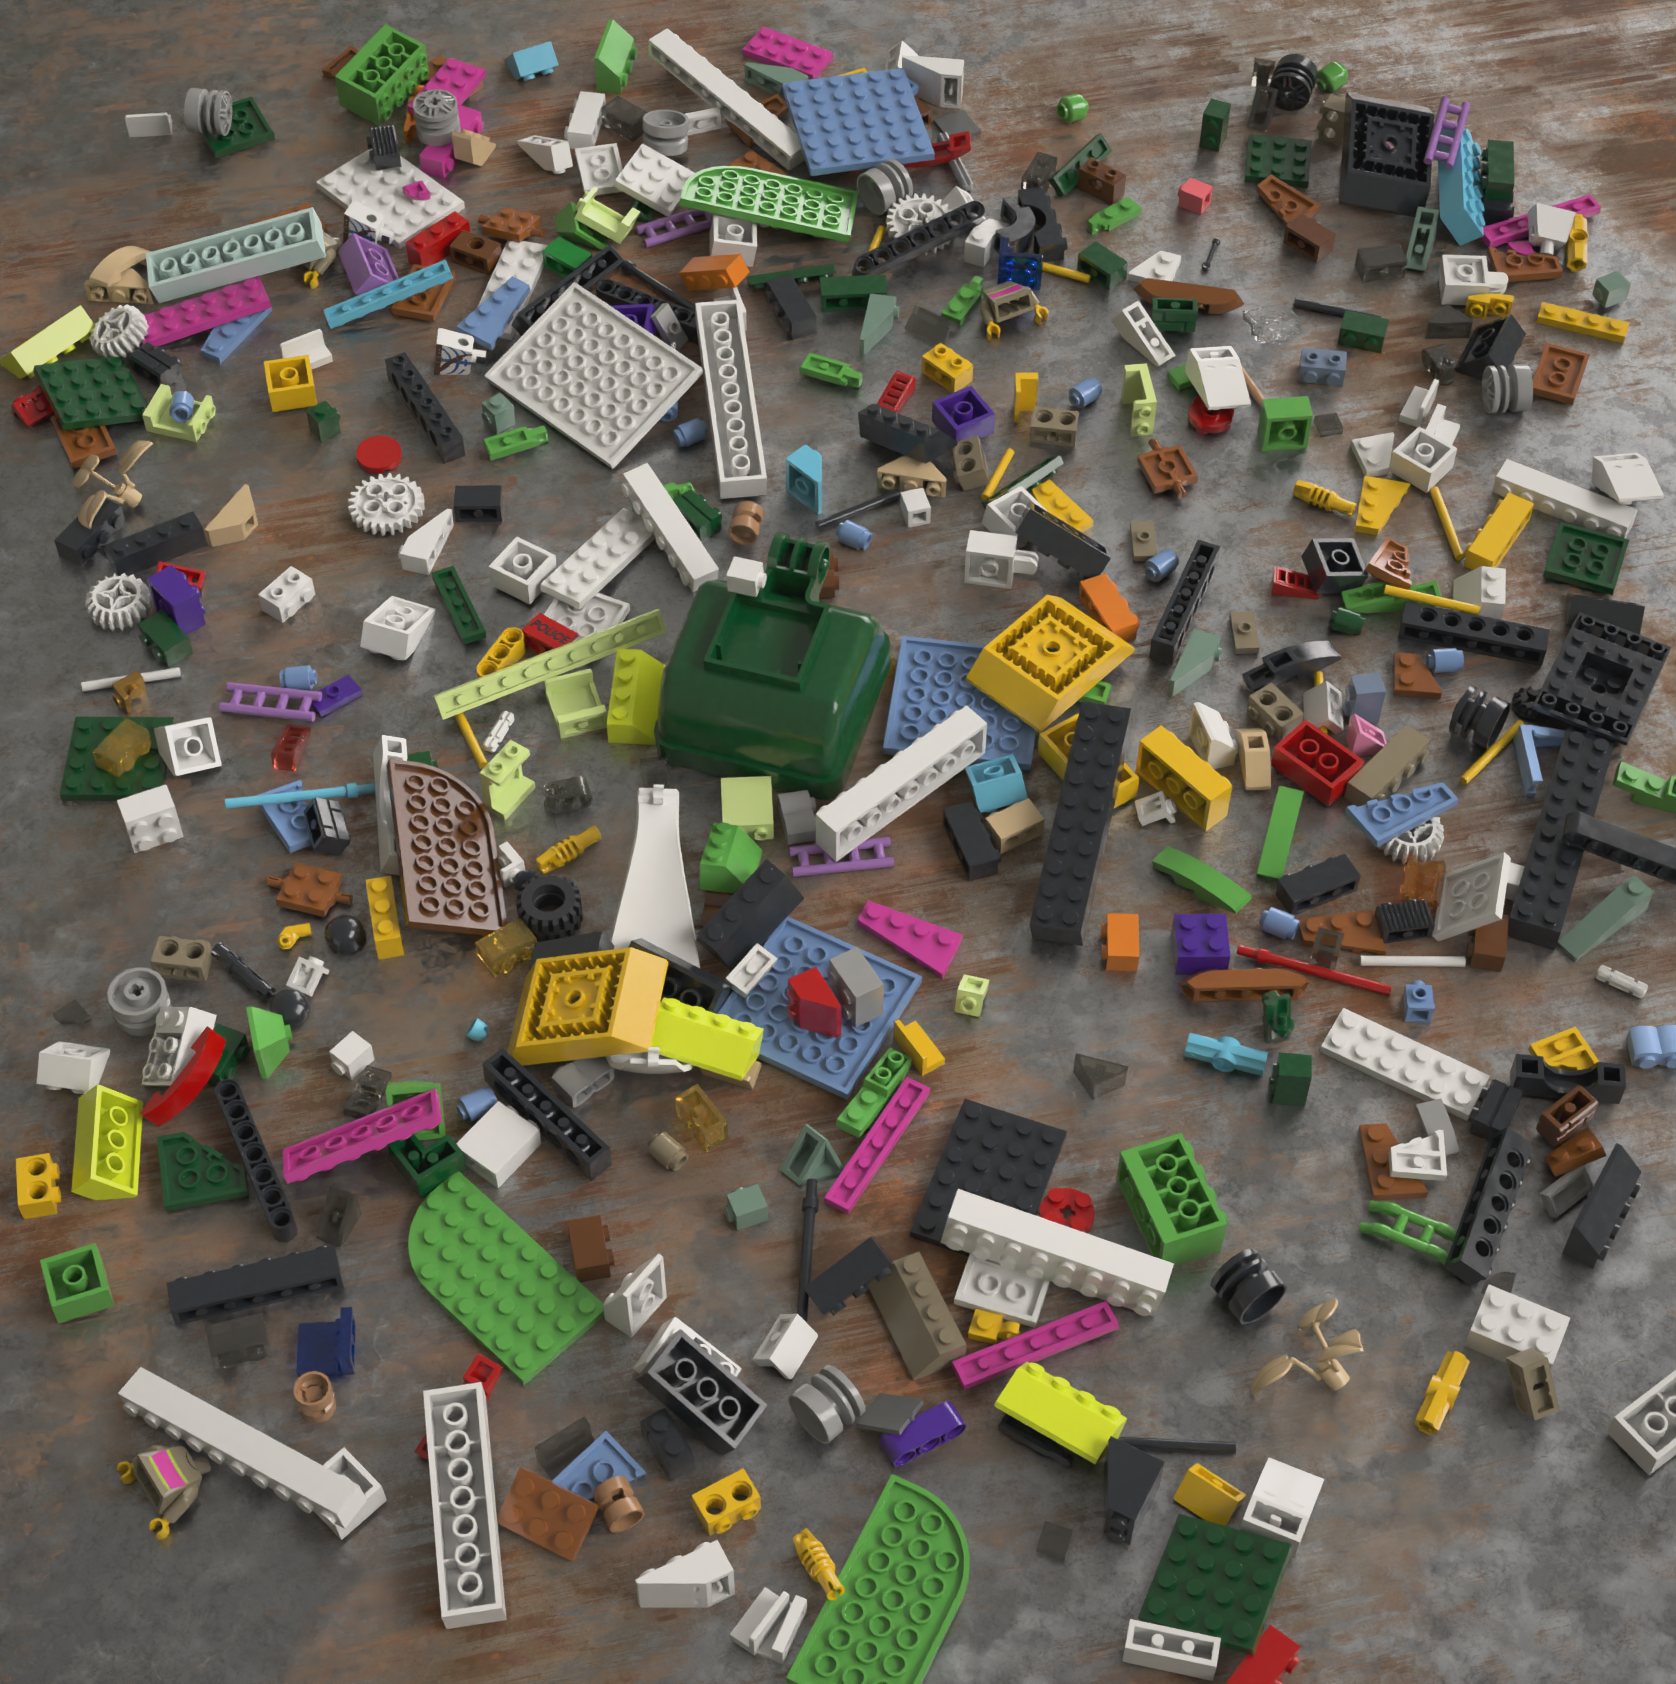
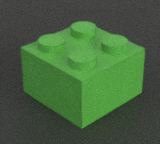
[1257,396,1313,451]
[40,1243,114,1323]

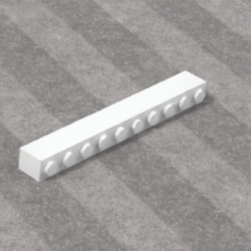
[649,28,805,171]
[118,1367,367,1529]

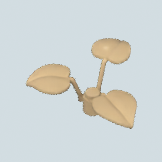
[72,441,153,529]
[1251,1297,1363,1397]

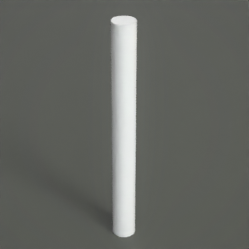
[81,667,181,692]
[1359,956,1466,967]

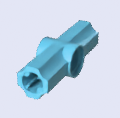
[1184,1033,1268,1076]

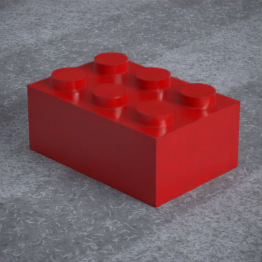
[1271,720,1364,807]

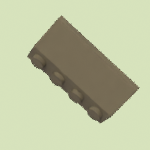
[867,1252,966,1381]

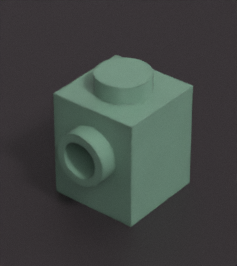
[1592,271,1631,308]
[481,393,516,435]
[724,1184,768,1231]

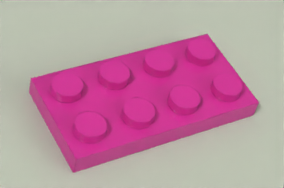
[742,27,833,80]
[407,58,486,114]

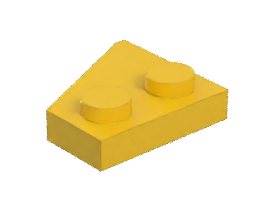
[1528,1026,1599,1071]

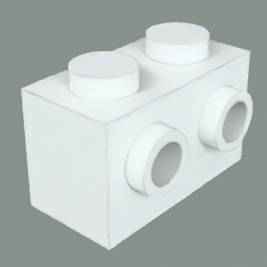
[258,566,315,623]

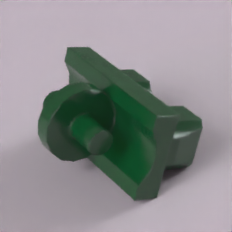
[1262,991,1295,1042]

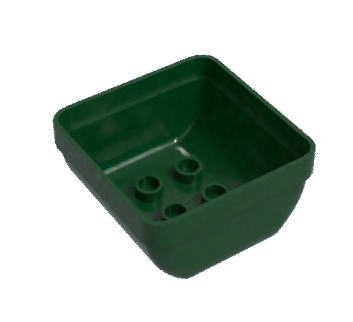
[654,532,891,800]

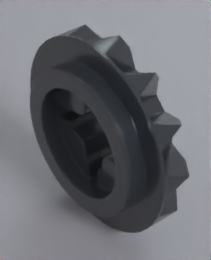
[1512,686,1547,719]

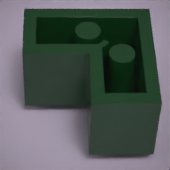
[387,1134,467,1198]

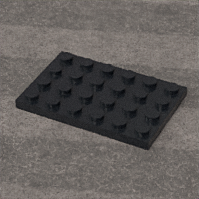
[910,1099,1067,1256]

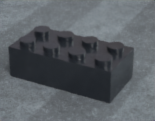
[635,1329,767,1456]

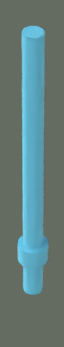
[224,783,375,809]

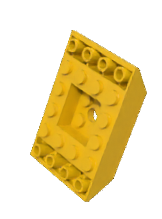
[966,595,1135,733]
[507,947,668,1066]

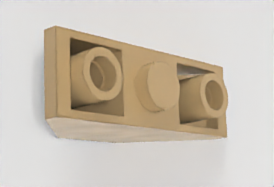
[452,129,496,166]
[84,268,154,304]
[877,456,946,498]
[204,484,258,547]
[1235,728,1271,791]

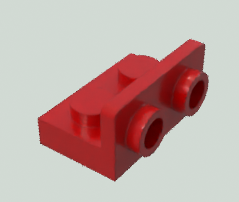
[11,385,54,429]

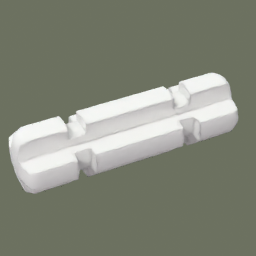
[483,711,514,753]
[1596,965,1648,998]

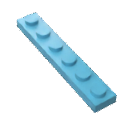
[323,260,453,329]

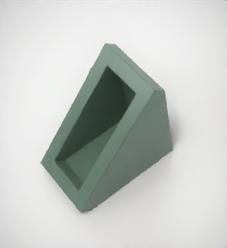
[779,1124,844,1185]

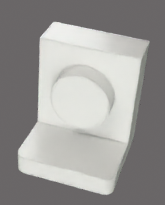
[1135,791,1177,826]
[498,842,525,888]
[286,956,330,997]

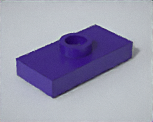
[311,674,363,717]

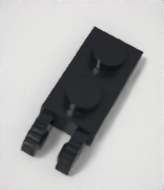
[998,1413,1074,1467]

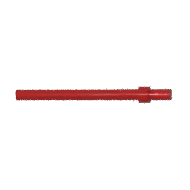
[1236,944,1392,996]

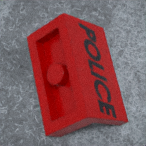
[522,612,578,655]

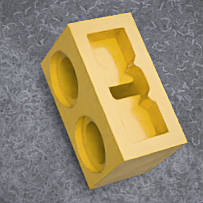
[16,1153,61,1220]
[691,1468,761,1536]

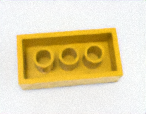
[1038,713,1139,809]
[1136,725,1232,832]

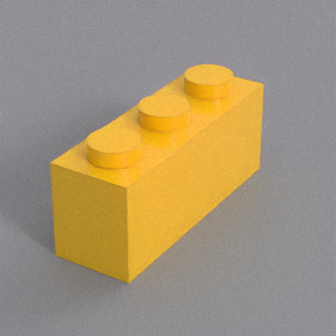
[365,875,404,960]

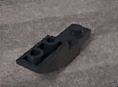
[1242,641,1341,693]

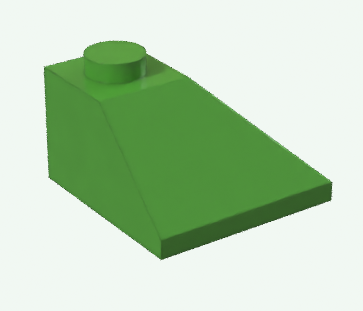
[554,202,608,250]
[246,1006,293,1080]
[386,1081,446,1140]

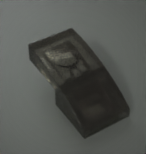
[343,1065,392,1119]

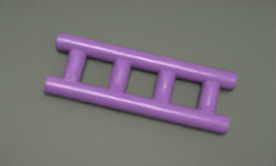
[1424,96,1470,169]
[635,209,713,248]
[219,682,322,722]
[789,837,894,877]

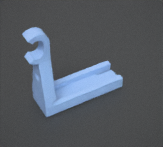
[1513,724,1594,796]

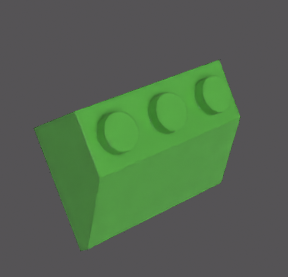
[594,19,638,94]
[699,822,763,893]

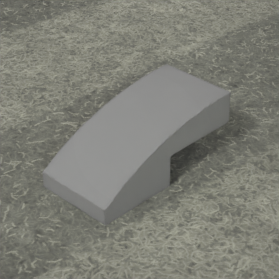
[1414,1098,1459,1157]

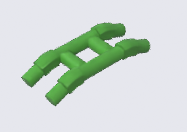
[1359,1200,1456,1265]

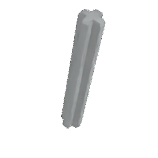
[937,132,973,192]

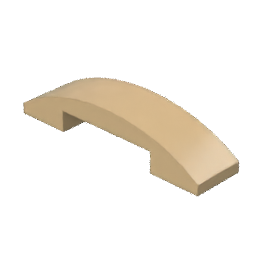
[89,246,151,288]

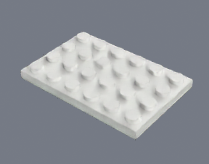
[316,149,465,249]

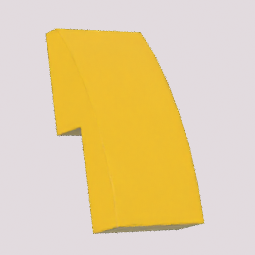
[1464,294,1514,320]

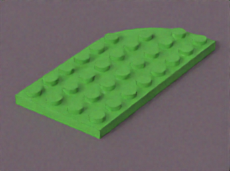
[679,166,858,243]
[408,1171,605,1386]
[786,1474,970,1684]

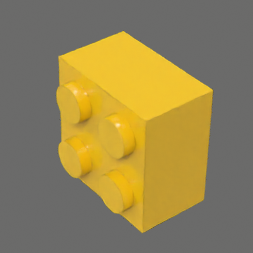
[264,355,317,412]

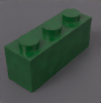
[1481,139,1515,201]
[820,275,887,312]

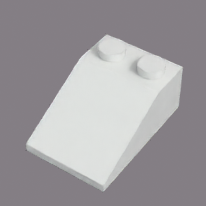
[360,596,436,660]
[603,1254,667,1338]

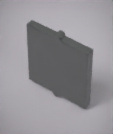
[934,110,981,137]
[856,1393,923,1435]

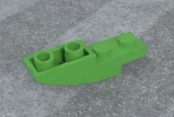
[1613,761,1676,813]
[836,1047,913,1138]

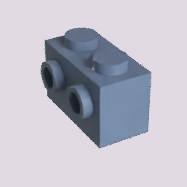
[1298,347,1347,387]
[1342,672,1386,723]

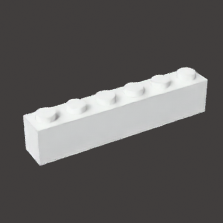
[1492,459,1638,539]
[621,463,719,592]

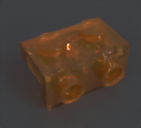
[1400,854,1447,907]

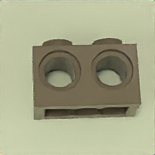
[1316,94,1345,147]
[1030,407,1079,447]
[950,436,990,491]
[1247,683,1304,742]
[150,936,214,982]
[1505,1348,1560,1421]

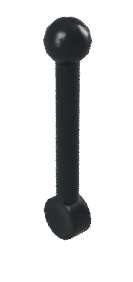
[1202,238,1220,271]

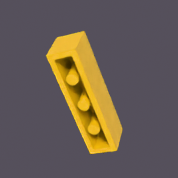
[1463,493,1534,570]

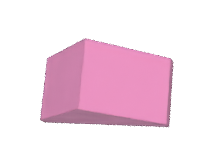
[1346,713,1387,756]

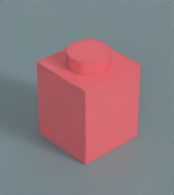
[1177,178,1213,215]

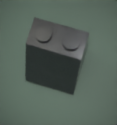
[1103,1436,1165,1545]

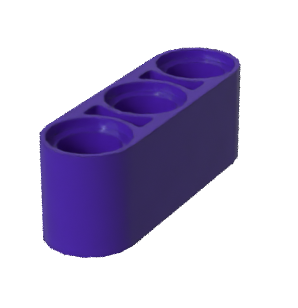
[879,1401,967,1467]

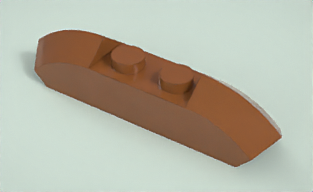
[1133,278,1244,314]
[1178,968,1311,1003]

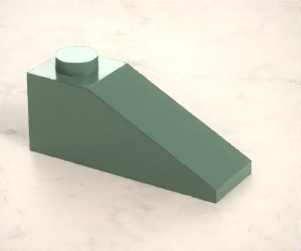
[744,62,808,101]
[1403,207,1440,272]
[860,294,900,356]
[1168,629,1223,697]

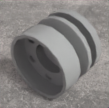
[184,88,232,136]
[413,89,461,146]
[857,158,913,215]
[1482,364,1533,414]
[788,1365,865,1444]

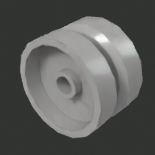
[642,110,689,156]
[107,967,172,1036]

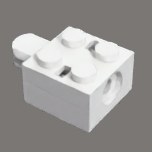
[1438,255,1508,305]
[964,530,1039,589]

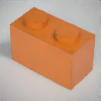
[1101,913,1139,972]

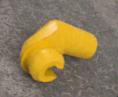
[277,923,312,949]

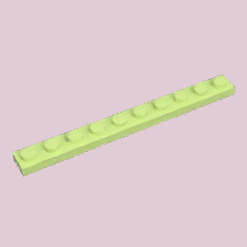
[433,609,667,720]

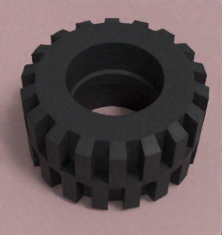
[516,873,583,942]

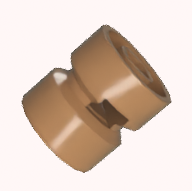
[728,501,764,546]
[293,1371,336,1424]
[592,1476,645,1533]

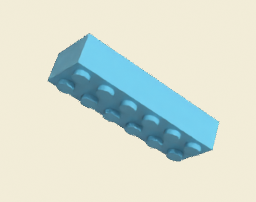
[1437,128,1485,246]

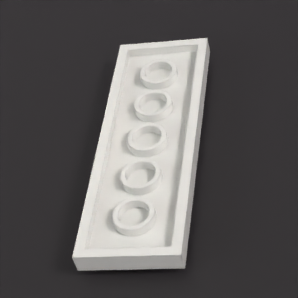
[478,240,548,340]
[540,508,656,610]
[1320,1008,1490,1121]

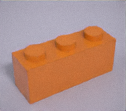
[679,254,750,291]
[1079,573,1139,642]

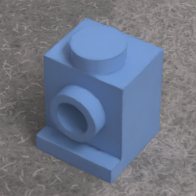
[1402,980,1435,1023]

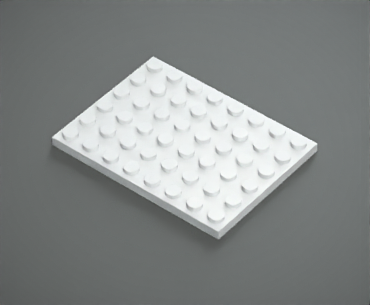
[484,282,704,469]

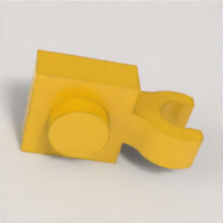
[968,1309,1020,1345]

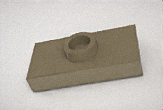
[1130,521,1157,562]
[1229,611,1260,654]

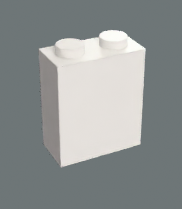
[456,1101,541,1188]

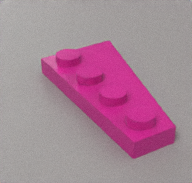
[857,900,963,980]

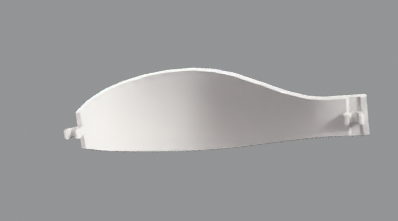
[605,784,700,1074]

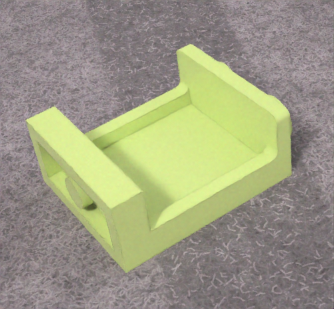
[574,187,640,244]
[1121,363,1157,436]
[142,384,216,442]
[544,669,607,739]
[480,740,535,821]
[721,776,774,841]

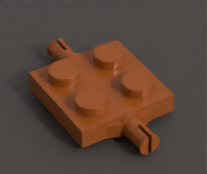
[478,208,546,243]
[1137,438,1198,499]
[267,862,353,917]

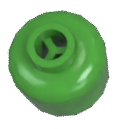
[1317,62,1348,93]
[1056,94,1089,124]

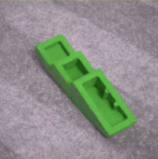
[1341,580,1442,613]
[1257,786,1304,881]
[1152,846,1252,914]

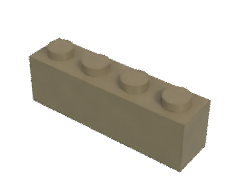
[1344,725,1431,806]

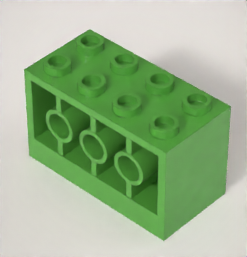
[335,24,429,126]
[1116,1133,1228,1267]

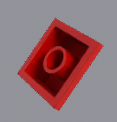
[786,967,841,1038]

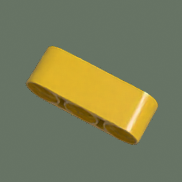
[476,627,525,678]

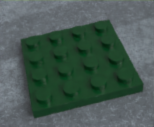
[33,356,148,430]
[60,717,175,801]
[1138,1514,1293,1656]

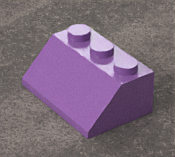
[338,233,399,296]

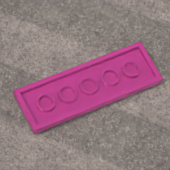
[142,276,272,347]
[283,1088,442,1184]

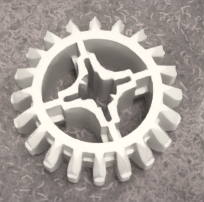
[89,304,149,358]
[85,573,152,631]
[1378,817,1444,866]

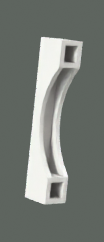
[373,735,407,875]

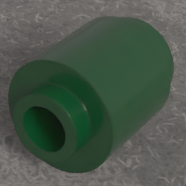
[1329,606,1366,636]

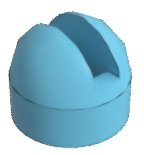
[466,1018,489,1041]

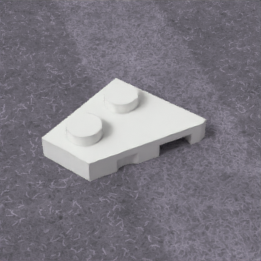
[1128,251,1181,283]
[1351,432,1394,477]
[1388,1130,1447,1181]

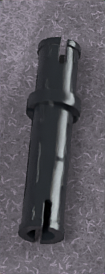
[211,942,276,1002]

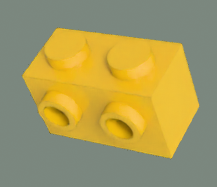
[922,343,973,393]

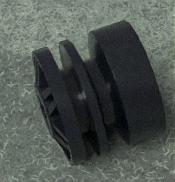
[1267,54,1318,111]
[1449,685,1511,749]
[1210,1248,1287,1324]

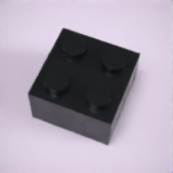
[1301,538,1369,594]

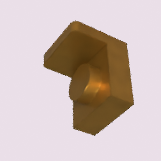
[112,670,147,713]

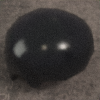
[324,914,366,955]
[270,988,310,1028]

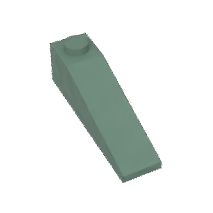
[1557,875,1654,962]

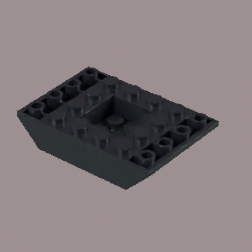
[1339,92,1434,218]
[1532,612,1671,746]

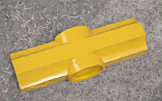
[1565,214,1589,272]
[1414,1351,1470,1435]

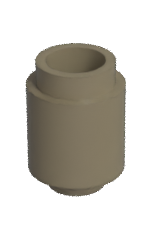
[648,1132,689,1172]

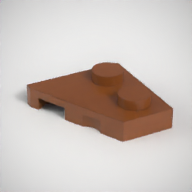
[1393,652,1442,699]
[1544,1127,1606,1177]

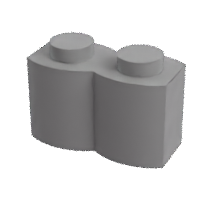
[778,790,816,845]
[552,1057,614,1108]

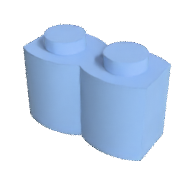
[1626,1025,1676,1069]

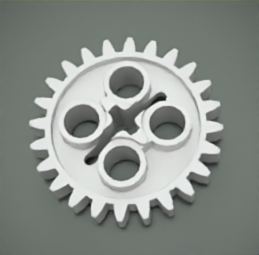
[886,193,956,255]
[348,473,425,536]

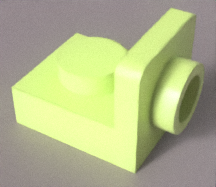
[955,974,989,1017]

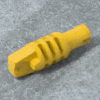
[1293,480,1357,517]
[536,825,602,874]
[792,1528,845,1601]

